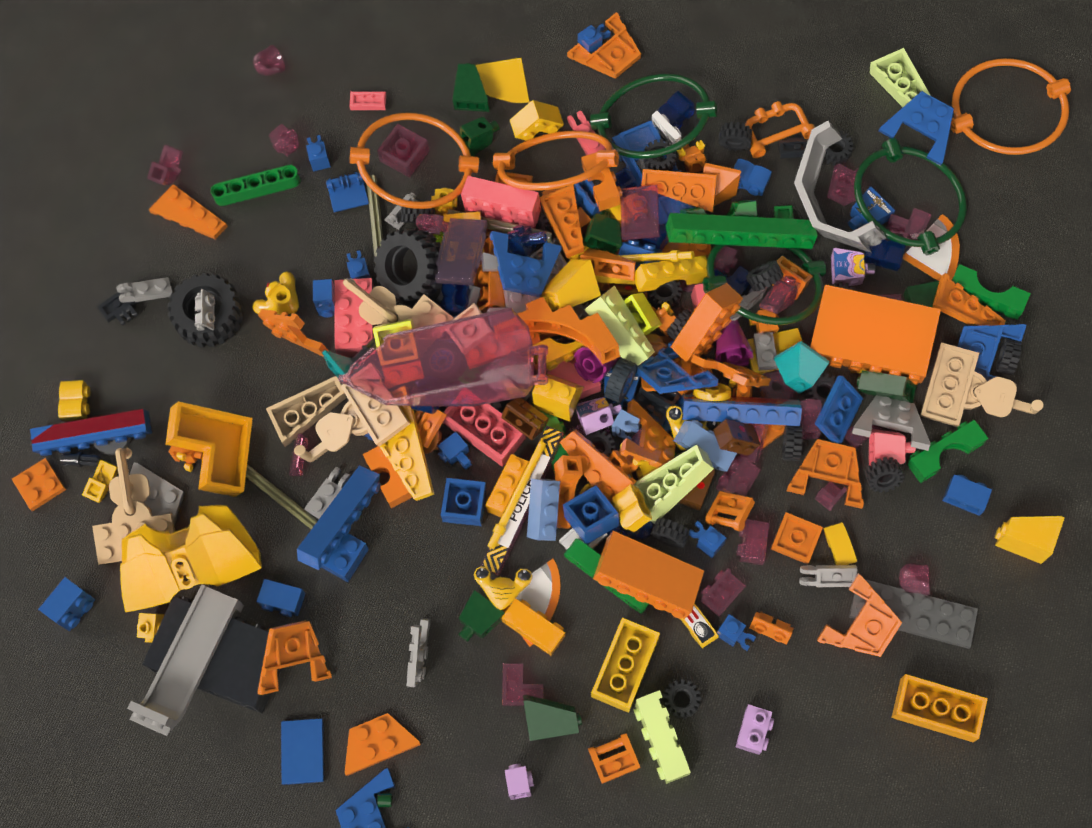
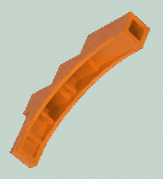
[494,297,620,364]

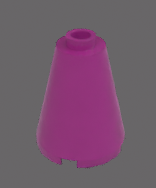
[715,320,753,367]
[574,346,621,383]

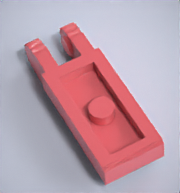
[567,111,605,155]

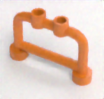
[745,101,815,158]

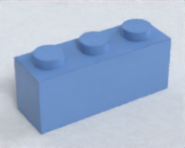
[673,420,737,472]
[527,478,560,541]

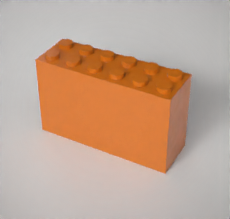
[810,285,941,385]

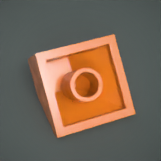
[703,163,741,206]

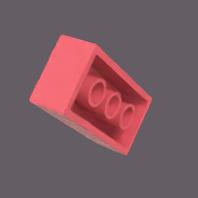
[461,176,541,228]
[334,278,376,357]
[443,387,526,467]

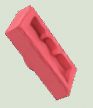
[350,92,386,110]

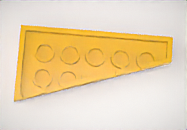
[380,387,434,501]

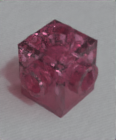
[269,123,299,156]

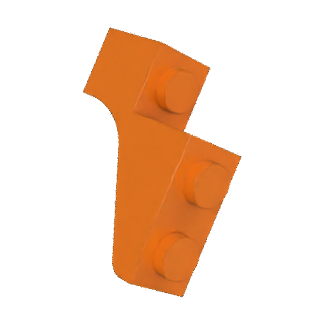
[554,455,583,529]

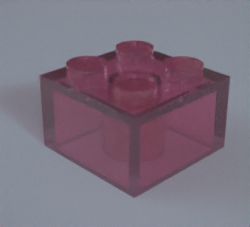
[377,123,429,178]

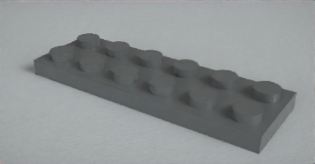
[849,580,978,649]

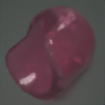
[253,45,285,76]
[899,563,930,595]

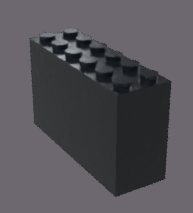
[142,596,282,714]

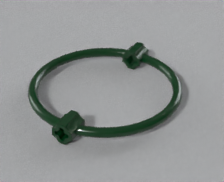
[590,74,717,159]
[854,138,967,256]
[702,245,826,325]

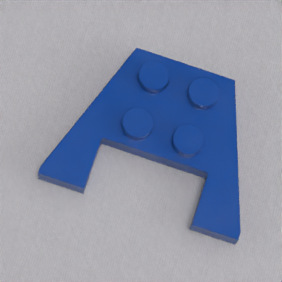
[878,91,954,165]
[490,231,561,297]
[957,324,1026,382]
[637,341,718,394]
[335,768,395,828]

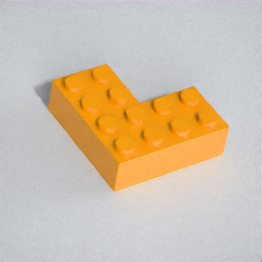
[165,401,252,497]

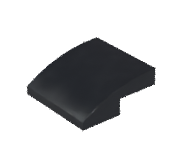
[634,386,681,427]

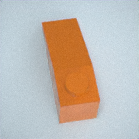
[581,248,636,281]

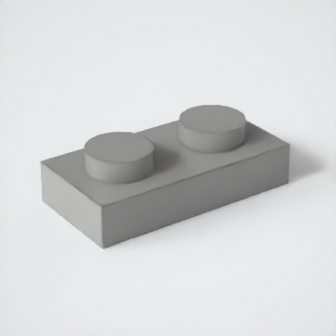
[753,332,778,371]

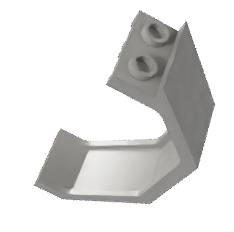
[794,121,886,253]

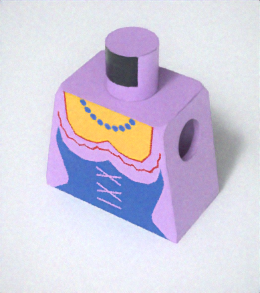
[831,248,875,286]
[576,397,622,435]

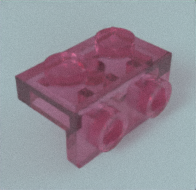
[827,164,858,206]
[716,457,760,496]
[701,568,746,617]

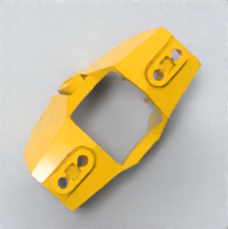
[120,505,262,612]

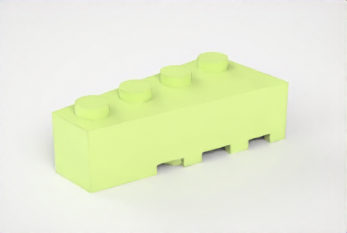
[870,48,931,107]
[584,286,655,366]
[634,445,714,524]
[633,690,691,784]

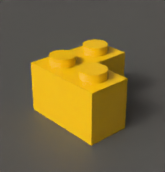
[510,100,564,141]

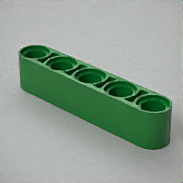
[211,165,301,206]
[564,538,649,614]

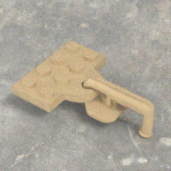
[343,278,453,359]
[920,343,1044,427]
[294,364,410,462]
[92,448,175,565]

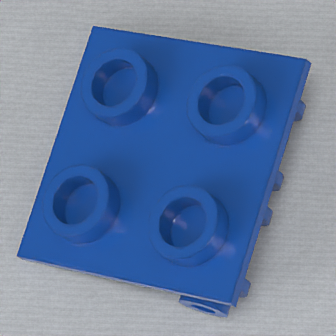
[326,172,369,212]

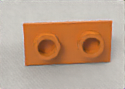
[749,612,794,645]

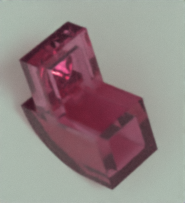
[147,145,183,185]
[886,208,932,240]
[800,399,822,440]

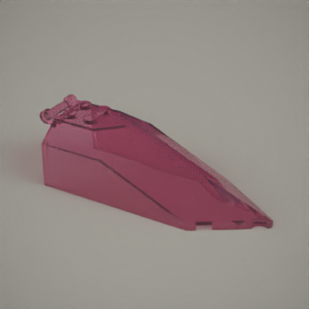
[338,308,548,407]

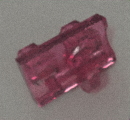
[416,214,450,235]

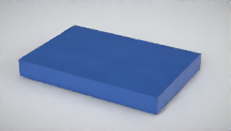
[815,376,863,444]
[281,719,324,785]

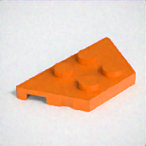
[345,713,421,776]

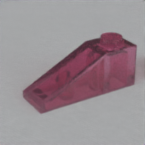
[759,276,801,314]

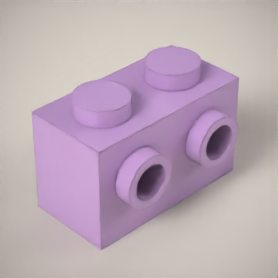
[735,704,774,755]
[505,764,534,800]

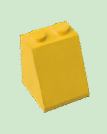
[541,259,601,310]
[532,374,584,421]
[994,516,1064,564]

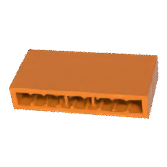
[593,531,704,619]

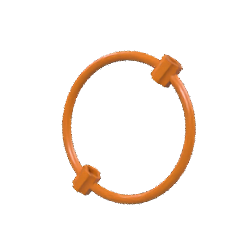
[950,58,1071,155]
[350,113,479,209]
[493,131,619,191]

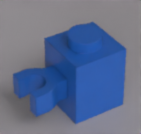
[578,24,611,54]
[306,135,330,172]
[347,250,370,279]
[438,432,471,470]
[689,521,726,558]
[717,614,756,651]

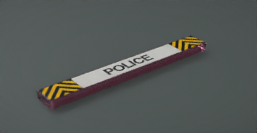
[480,426,565,576]

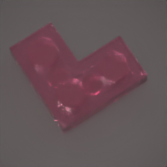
[502,664,544,706]

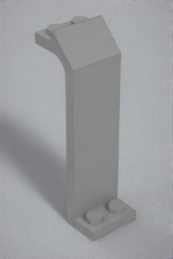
[127,584,244,736]

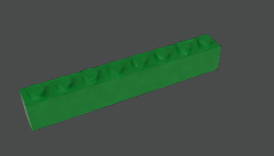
[666,213,818,249]

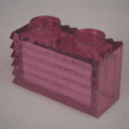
[736,519,769,565]

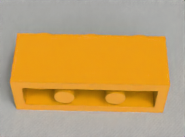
[486,454,529,518]
[502,599,565,656]

